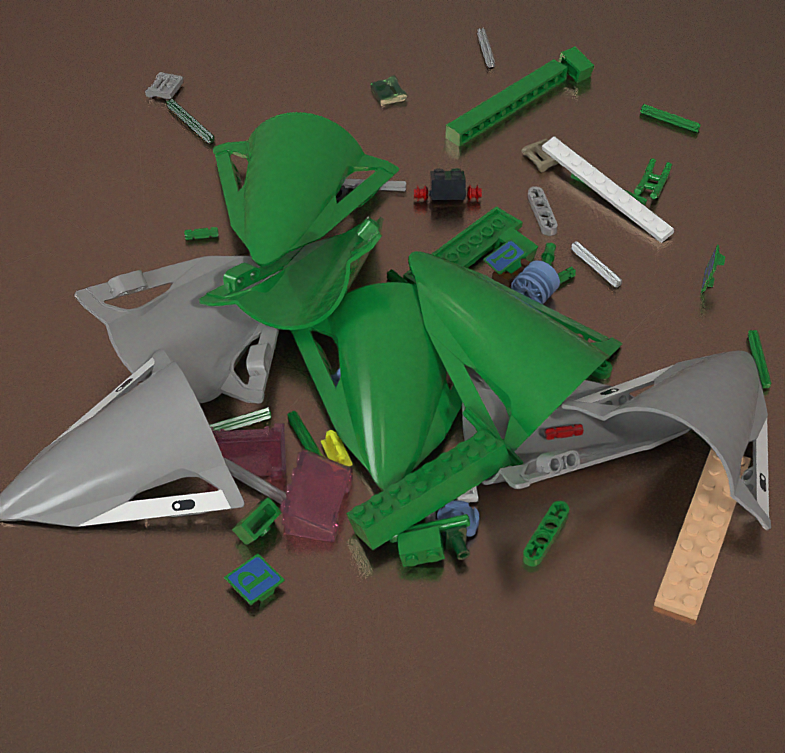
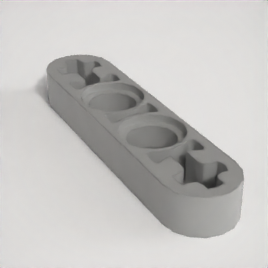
[528,187,558,236]

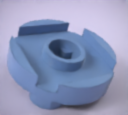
[437,501,479,536]

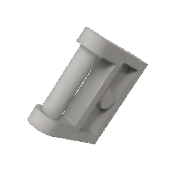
[145,72,184,99]

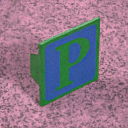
[483,239,528,275]
[701,245,725,293]
[224,553,285,605]

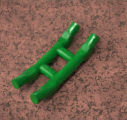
[634,158,672,199]

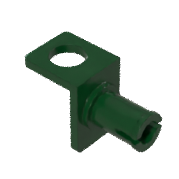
[440,525,470,560]

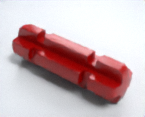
[544,424,584,440]

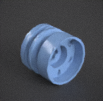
[511,260,560,304]

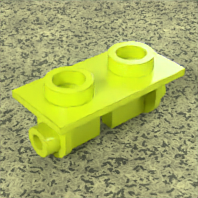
[321,430,353,471]

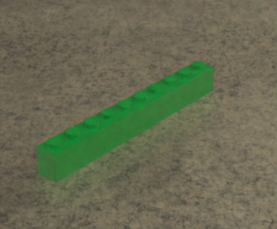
[445,59,568,146]

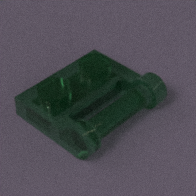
[371,75,407,105]

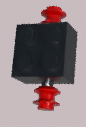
[414,168,482,202]

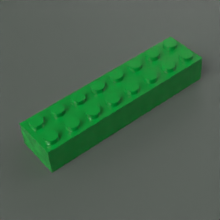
[346,430,512,550]

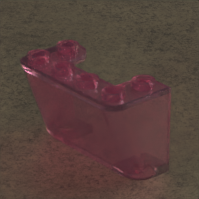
[281,448,353,542]

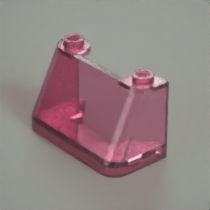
[210,423,287,479]

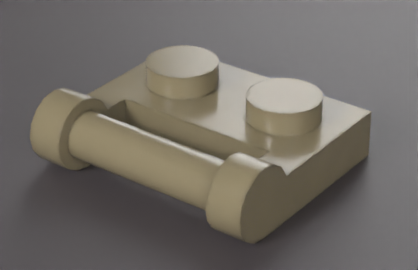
[522,138,559,172]

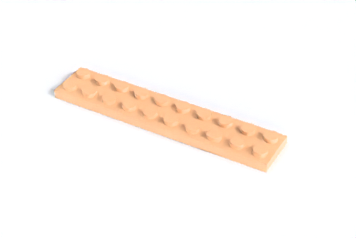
[654,447,751,620]

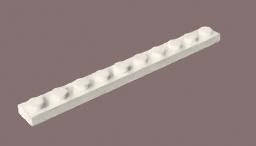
[542,137,674,243]

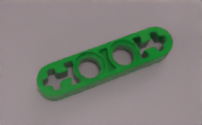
[523,501,570,566]

